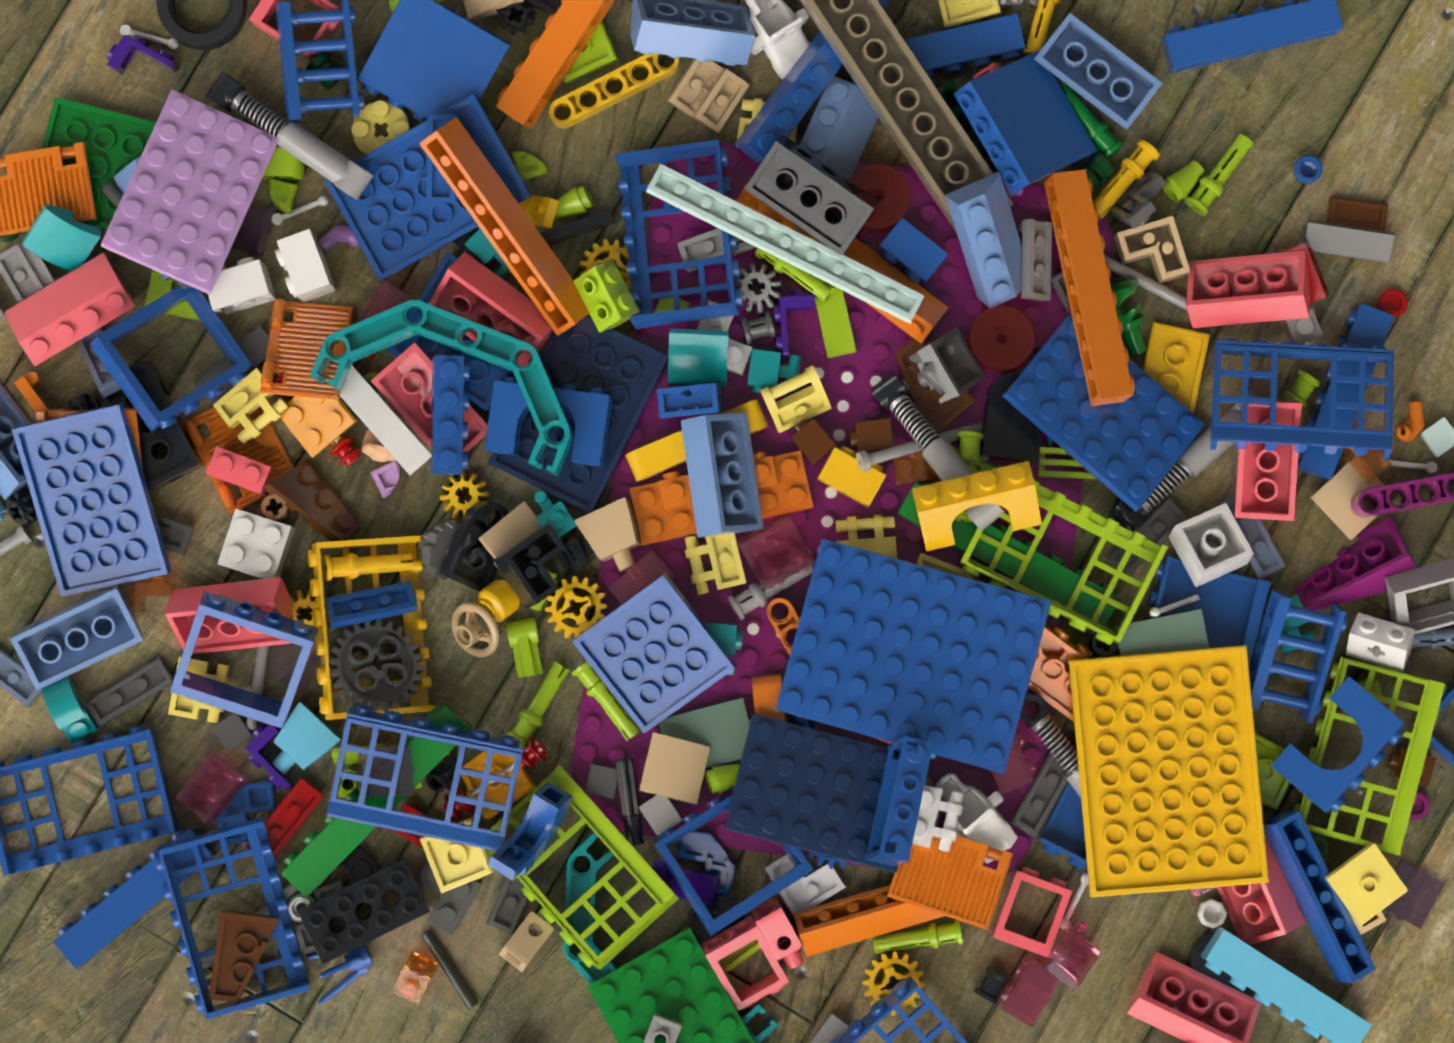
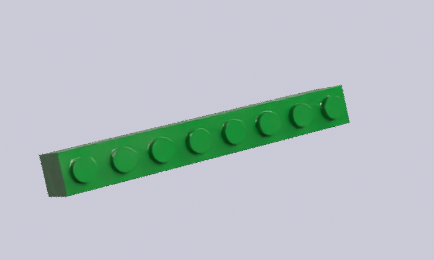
[897,481,1120,626]
[281,702,473,898]

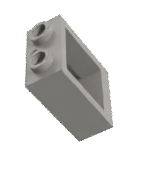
[1385,558,1454,635]

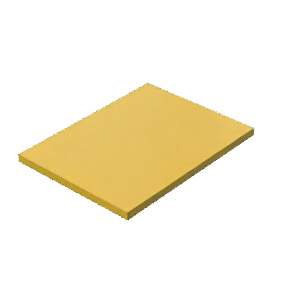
[1068,645,1269,898]

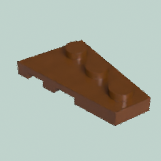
[895,338,975,434]
[263,459,361,541]
[209,910,280,1002]

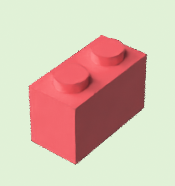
[206,446,276,496]

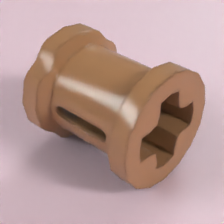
[261,494,291,522]

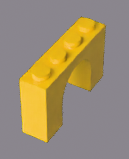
[912,461,1042,552]

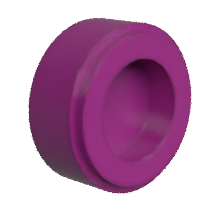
[1410,791,1430,820]

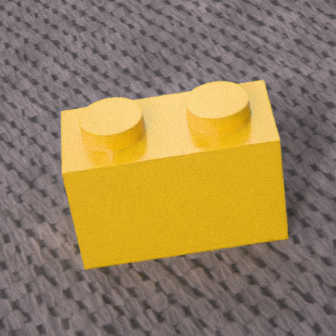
[817,446,886,508]

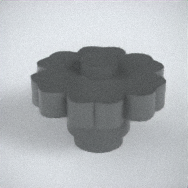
[419,519,460,580]

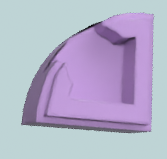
[370,460,400,499]

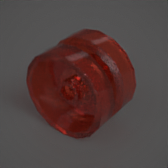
[850,164,910,234]
[967,306,1035,374]

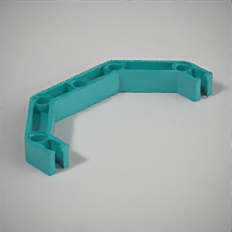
[310,300,573,476]
[563,833,778,1043]

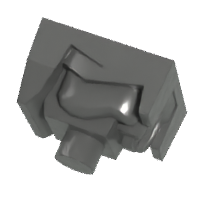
[909,327,986,403]

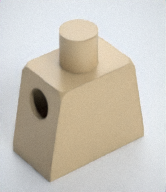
[575,497,641,572]
[499,907,554,972]

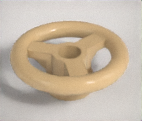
[451,602,499,657]

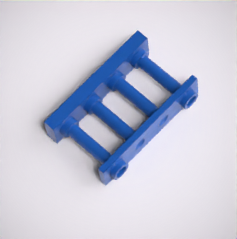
[276,0,364,122]
[1249,589,1347,723]

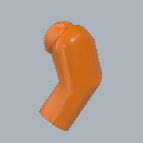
[1396,401,1425,442]

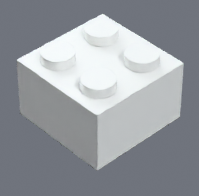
[275,229,337,303]
[208,257,276,316]
[1169,503,1254,587]
[217,508,296,579]

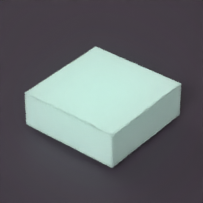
[1419,417,1454,458]

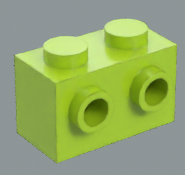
[573,260,640,333]

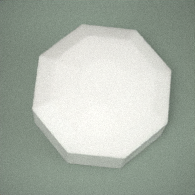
[1197,899,1227,928]

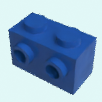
[879,218,948,285]

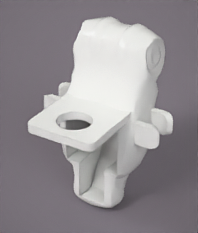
[745,0,810,80]
[935,773,1018,864]

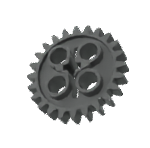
[329,619,425,713]

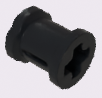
[1089,633,1118,657]
[973,966,1010,1004]

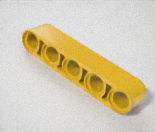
[549,53,680,129]
[625,399,768,482]

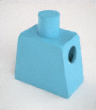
[272,702,342,774]

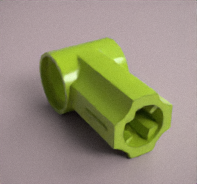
[506,617,543,678]

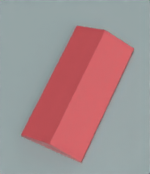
[371,342,488,452]

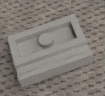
[0,243,55,303]

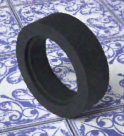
[156,0,247,50]

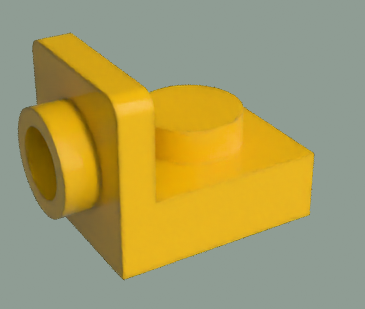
[519,195,559,229]

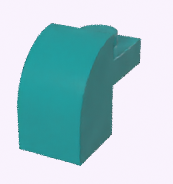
[41,675,97,743]

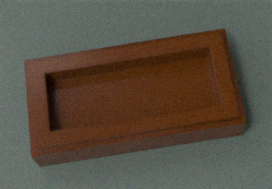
[1326,196,1388,231]

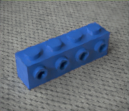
[430,355,469,475]

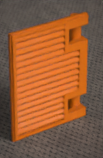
[0,142,97,236]
[260,298,354,400]
[183,406,294,515]
[887,835,1013,930]

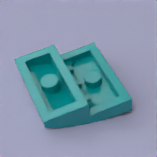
[22,204,101,271]
[668,329,729,387]

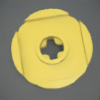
[351,100,410,155]

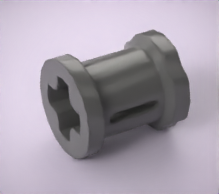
[741,312,776,345]

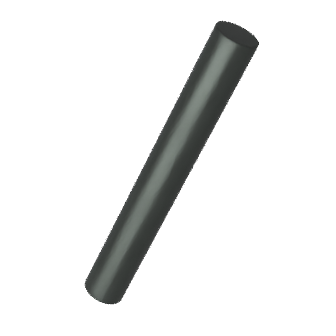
[421,930,478,1010]

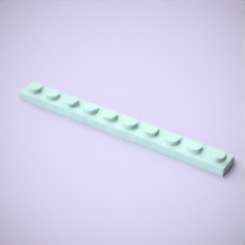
[646,164,924,324]

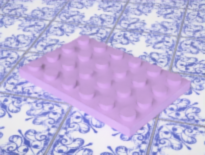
[101,89,277,295]

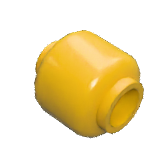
[477,579,520,623]

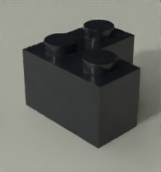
[493,523,566,609]

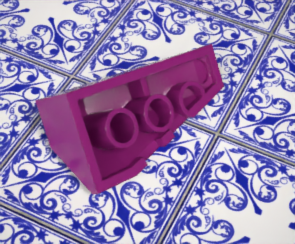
[1295,516,1418,610]

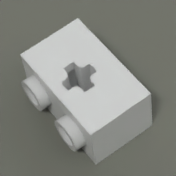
[1346,612,1415,673]

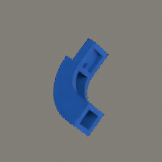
[488,781,573,880]

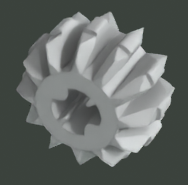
[736,263,781,313]

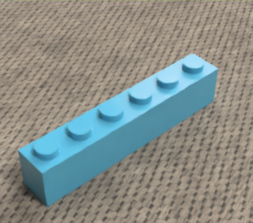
[1200,926,1372,1043]

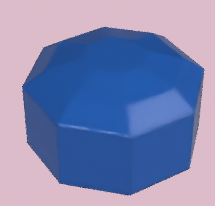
[1293,155,1323,185]

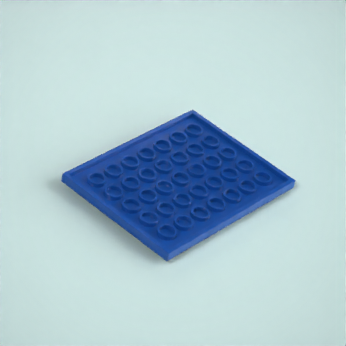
[775,539,1052,774]

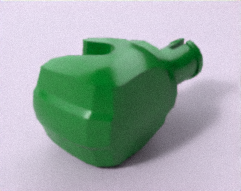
[1110,279,1147,356]

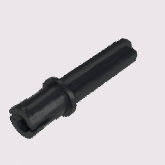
[616,757,644,846]

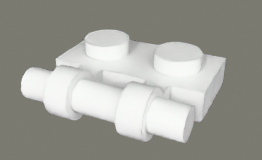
[912,785,963,852]

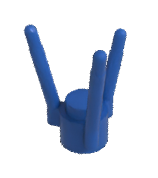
[306,944,374,1005]

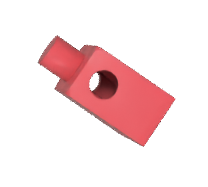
[751,897,804,969]

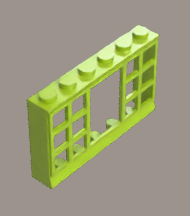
[959,480,1168,645]
[1294,656,1447,856]
[487,765,679,970]

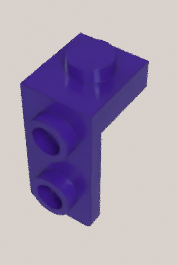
[107,34,179,75]
[774,290,815,358]
[246,723,293,790]
[652,859,720,906]

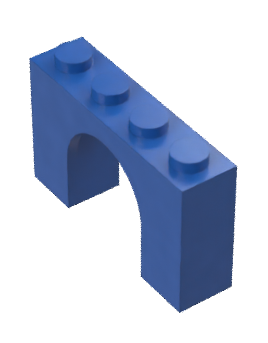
[484,377,613,467]
[1271,677,1406,814]

